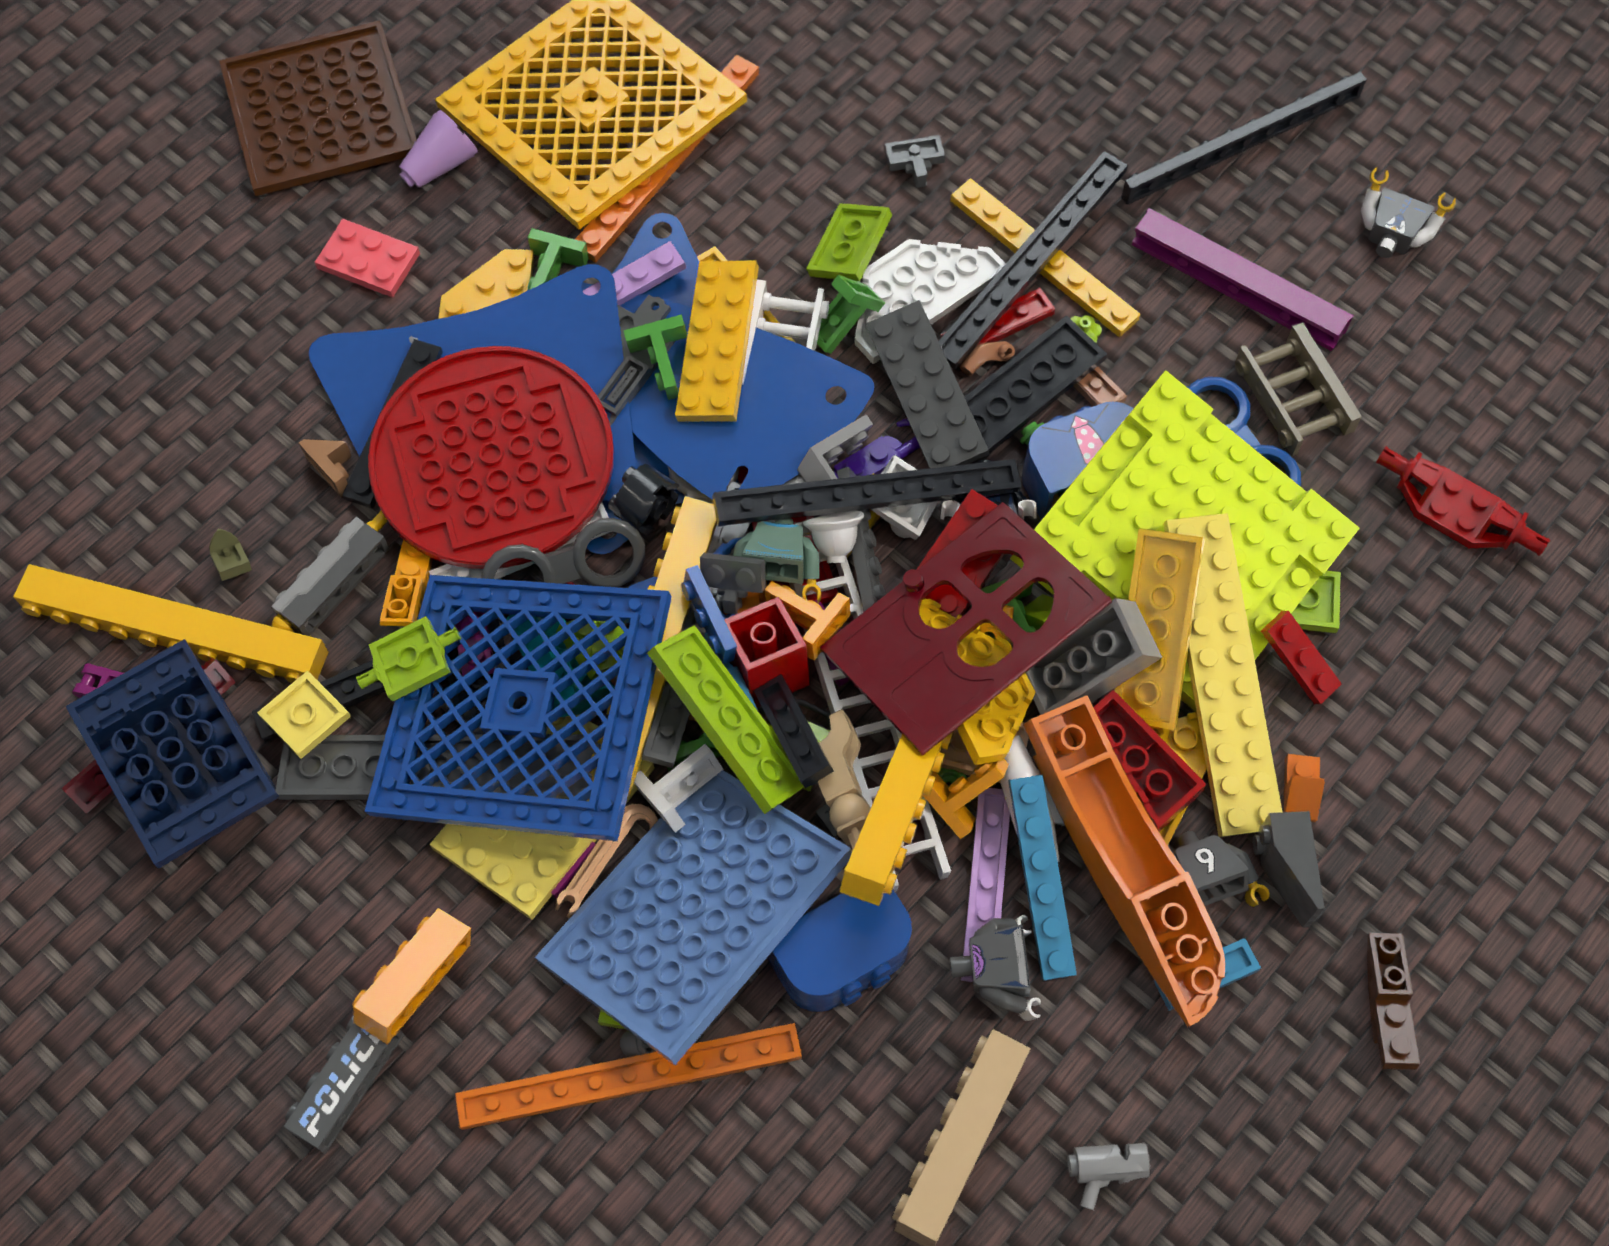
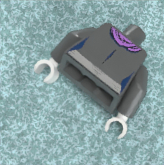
[950,915,1041,1021]

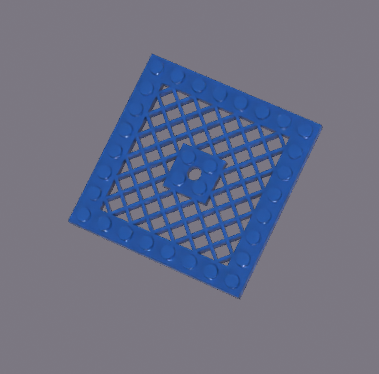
[364,575,672,841]

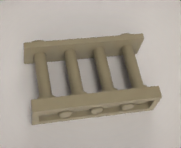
[1235,323,1362,456]

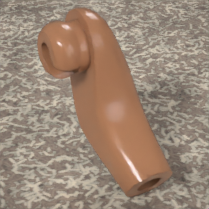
[960,341,1015,376]

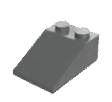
[1253,811,1325,928]

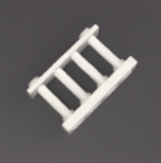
[742,280,829,385]

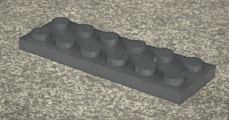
[865,300,990,468]

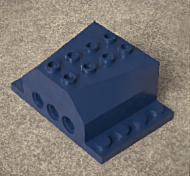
[66,639,279,869]

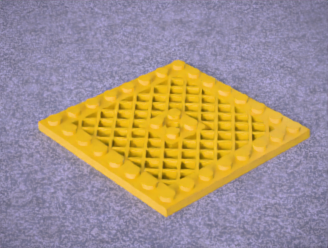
[435,0,748,230]

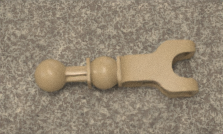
[818,709,871,849]

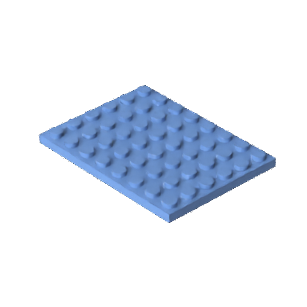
[535,770,852,1065]

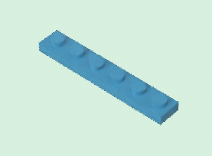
[1008,775,1077,980]

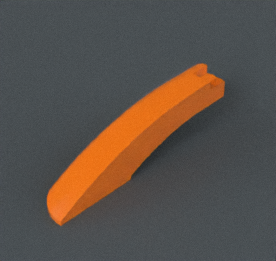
[1023,695,1225,1027]

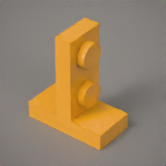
[764,581,851,661]
[923,759,1009,839]

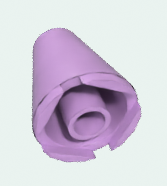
[399,110,478,188]

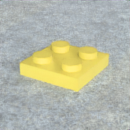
[257,670,351,759]

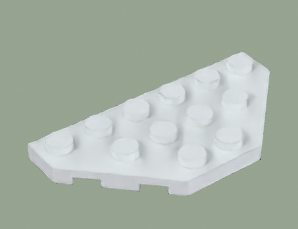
[855,239,1006,364]

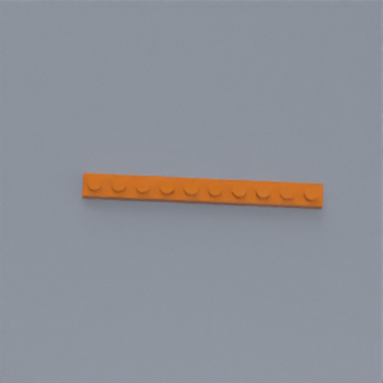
[575,54,759,263]
[455,1023,802,1130]

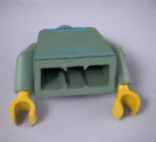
[733,518,821,603]

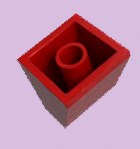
[724,596,810,708]

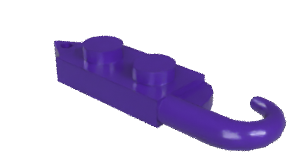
[833,419,920,478]

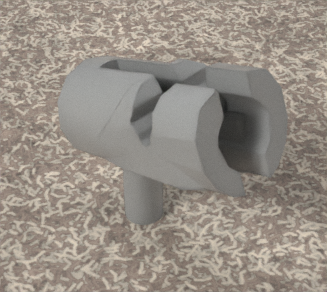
[1067,1143,1150,1210]

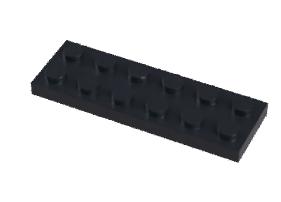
[965,315,1107,464]

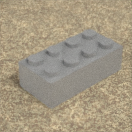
[1026,598,1163,715]

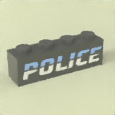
[283,1015,404,1154]

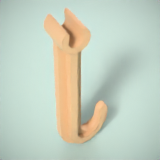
[555,804,658,918]

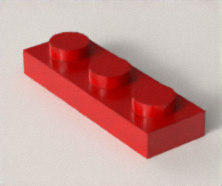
[1261,611,1342,704]

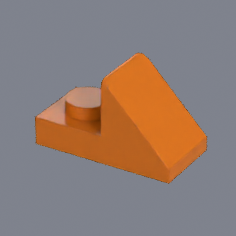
[1283,754,1325,822]

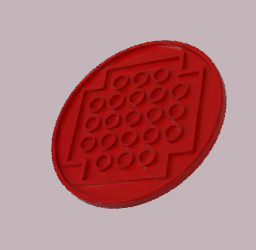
[368,346,614,569]

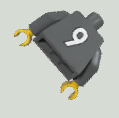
[1174,831,1270,907]

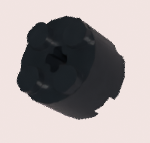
[608,464,679,535]

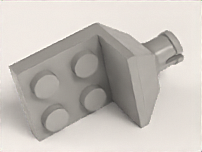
[783,414,873,485]

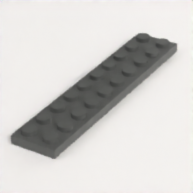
[276,734,602,800]

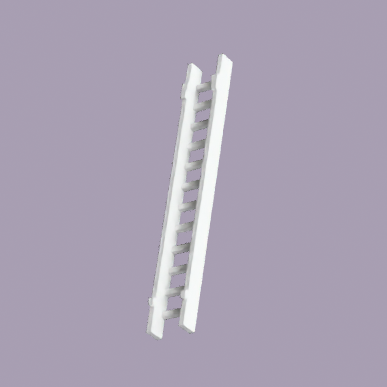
[769,514,951,892]

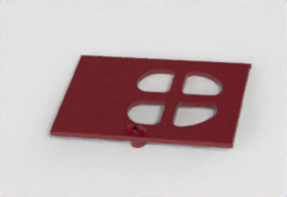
[820,502,1112,756]

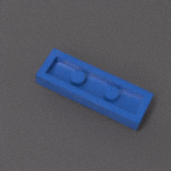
[681,565,737,664]

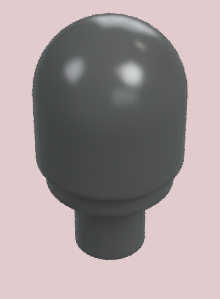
[620,1031,654,1057]

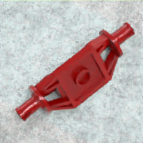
[1376,446,1551,556]

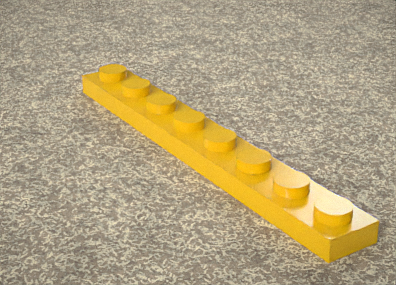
[950,178,1140,338]

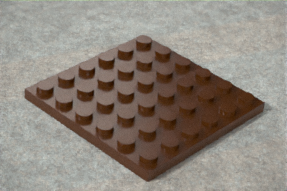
[219,20,417,196]

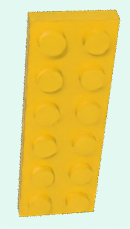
[675,260,759,422]
[1115,529,1205,730]

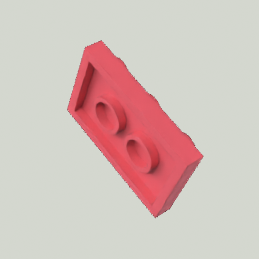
[315,219,420,298]

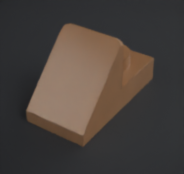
[299,439,352,497]

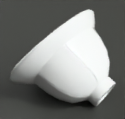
[803,511,864,563]

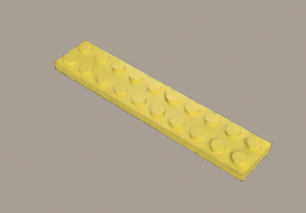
[1163,513,1282,837]

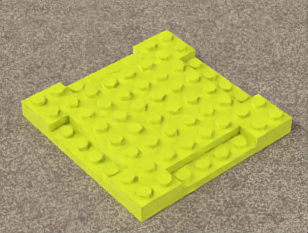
[1010,370,1360,712]

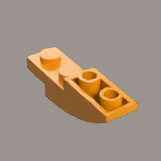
[380,540,433,626]

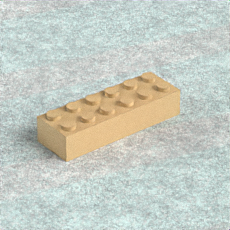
[892,1029,1031,1246]

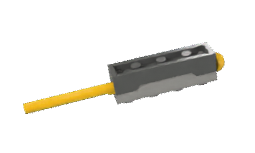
[271,511,390,636]

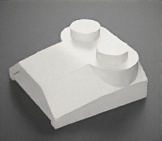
[871,455,938,540]

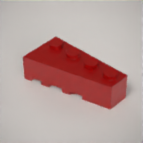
[1093,690,1207,832]

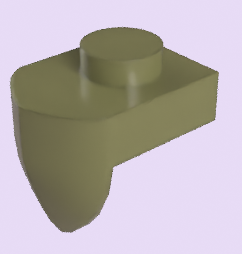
[209,528,252,581]

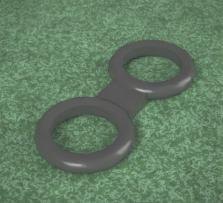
[481,518,645,587]

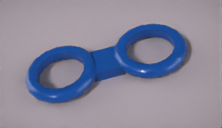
[1187,377,1301,487]

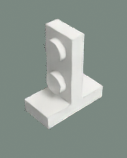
[634,744,723,833]

